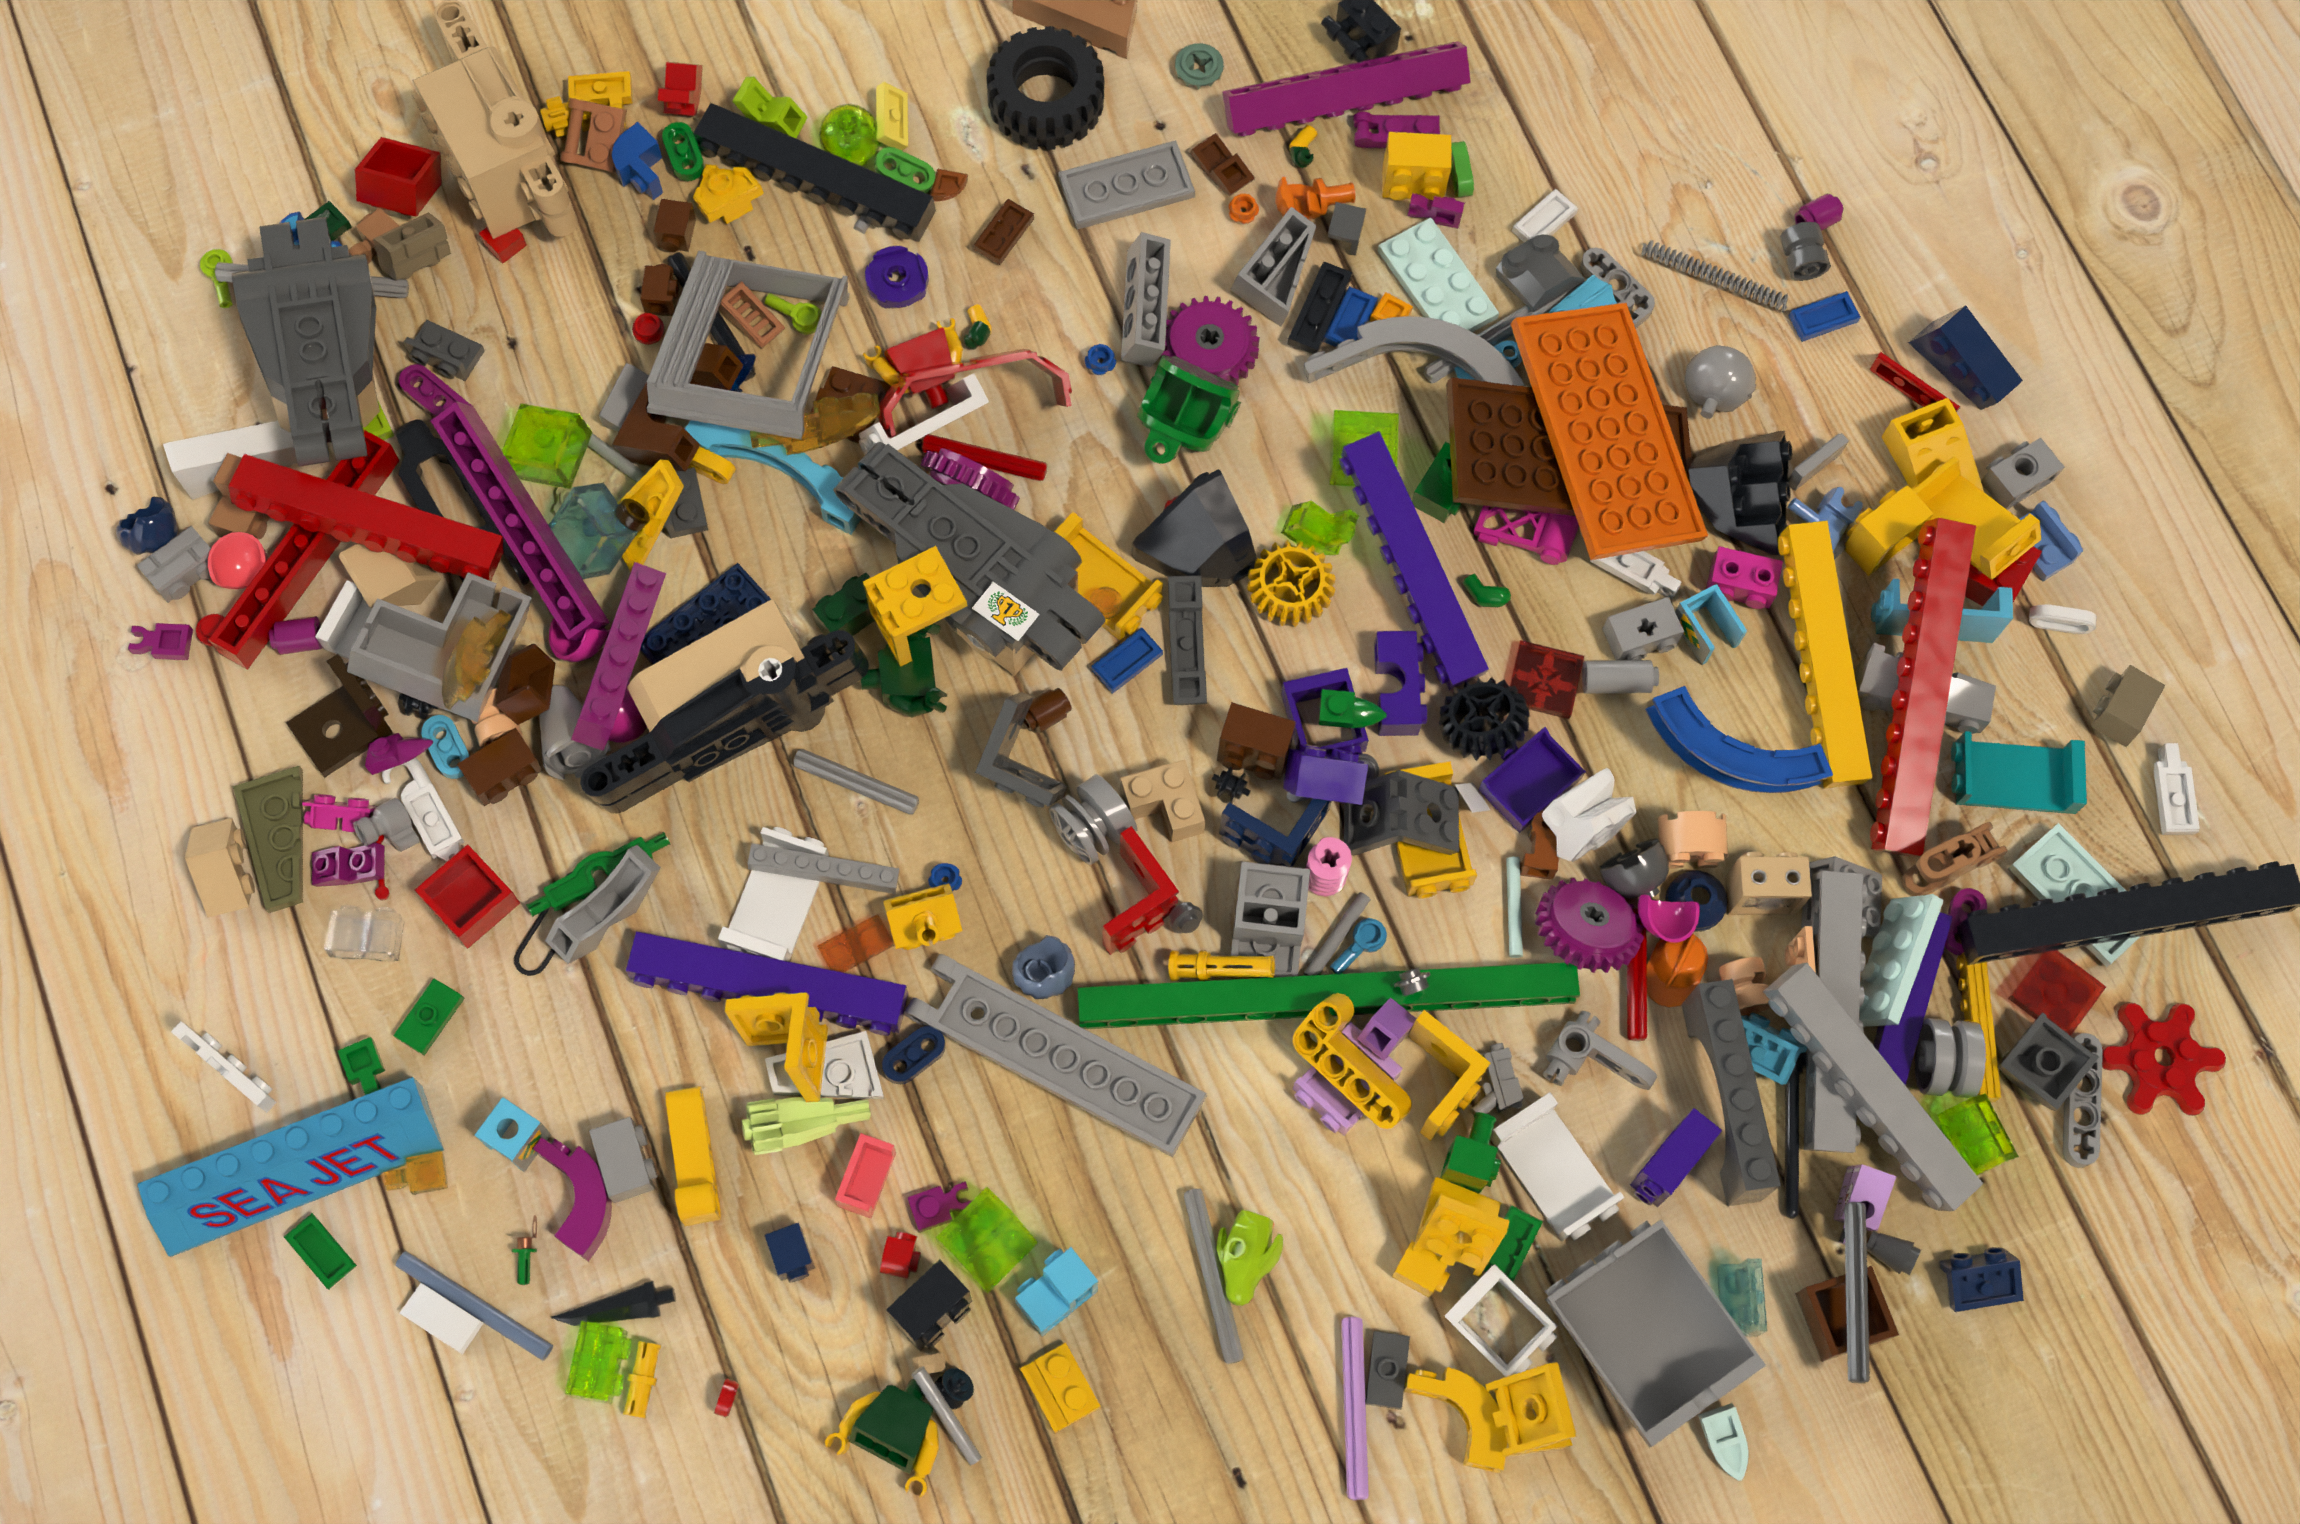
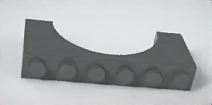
[1681,979,1781,1207]

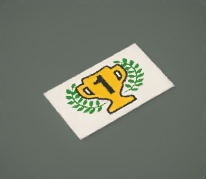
[972,582,1040,641]

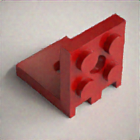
[1102,826,1179,955]

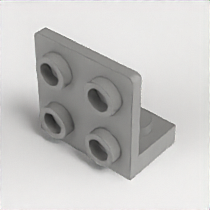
[1801,856,1882,939]

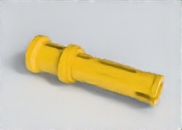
[1168,950,1275,981]

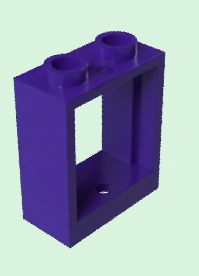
[1281,668,1369,754]
[1630,1108,1722,1207]

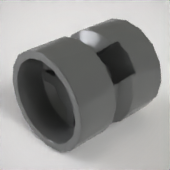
[1780,222,1831,281]

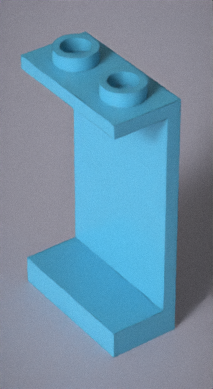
[1871,579,2013,643]

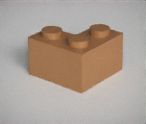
[208,453,270,540]

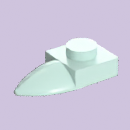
[1698,1403,1748,1481]

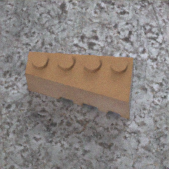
[1012,0,1138,59]

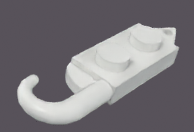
[382,757,465,862]

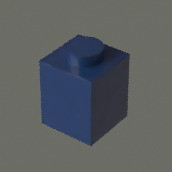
[765,1222,815,1283]

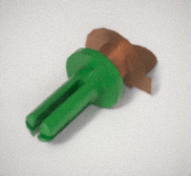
[512,1215,537,1285]

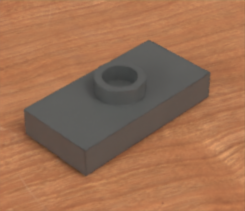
[1365,1331,1410,1410]

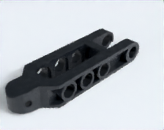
[396,419,531,602]

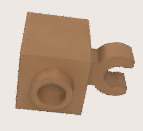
[349,207,399,264]

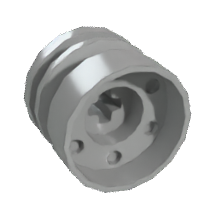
[1049,774,1138,865]

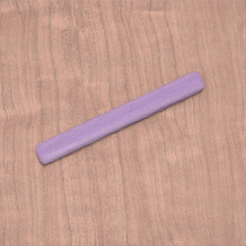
[1341,1317,1369,1500]

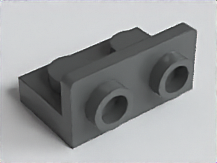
[403,320,485,382]
[663,467,709,539]

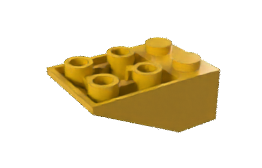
[1881,398,1984,492]

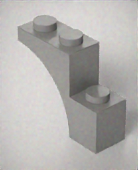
[545,845,661,964]

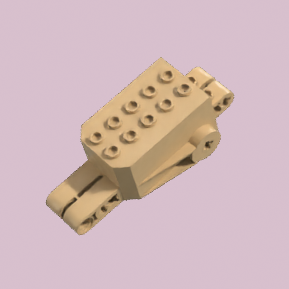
[412,0,578,239]

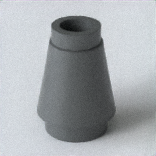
[1867,1231,1921,1275]

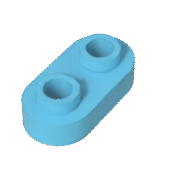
[421,715,470,779]

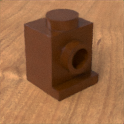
[640,264,679,316]

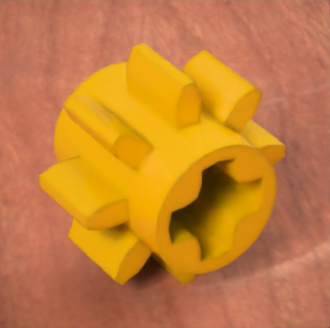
[540,96,571,137]

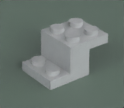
[1229,862,1310,978]

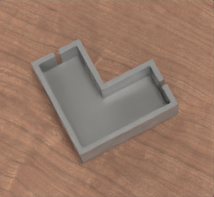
[347,572,532,722]

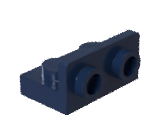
[1939,1247,2024,1312]

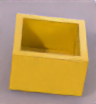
[1382,132,1451,200]
[1845,485,1934,576]

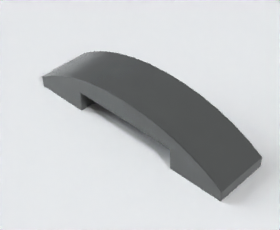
[1168,576,1207,705]

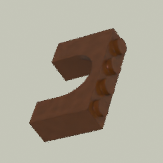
[612,343,744,472]

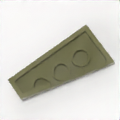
[233,765,303,913]

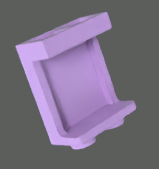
[1293,1022,1403,1136]

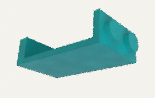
[1951,731,2087,814]

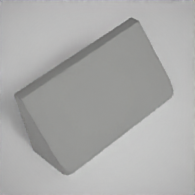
[599,363,649,432]

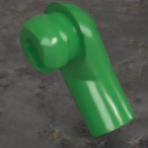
[1462,574,1511,608]

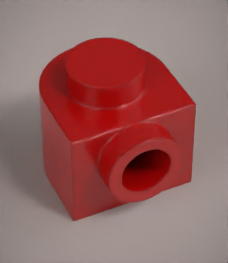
[880,1232,921,1279]

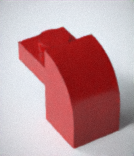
[658,62,703,116]

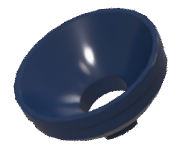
[1665,870,1728,932]

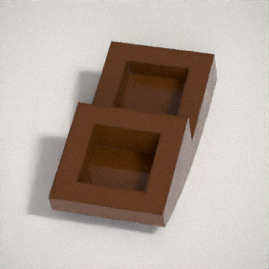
[1190,133,1255,196]

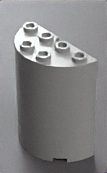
[1545,1220,1766,1448]

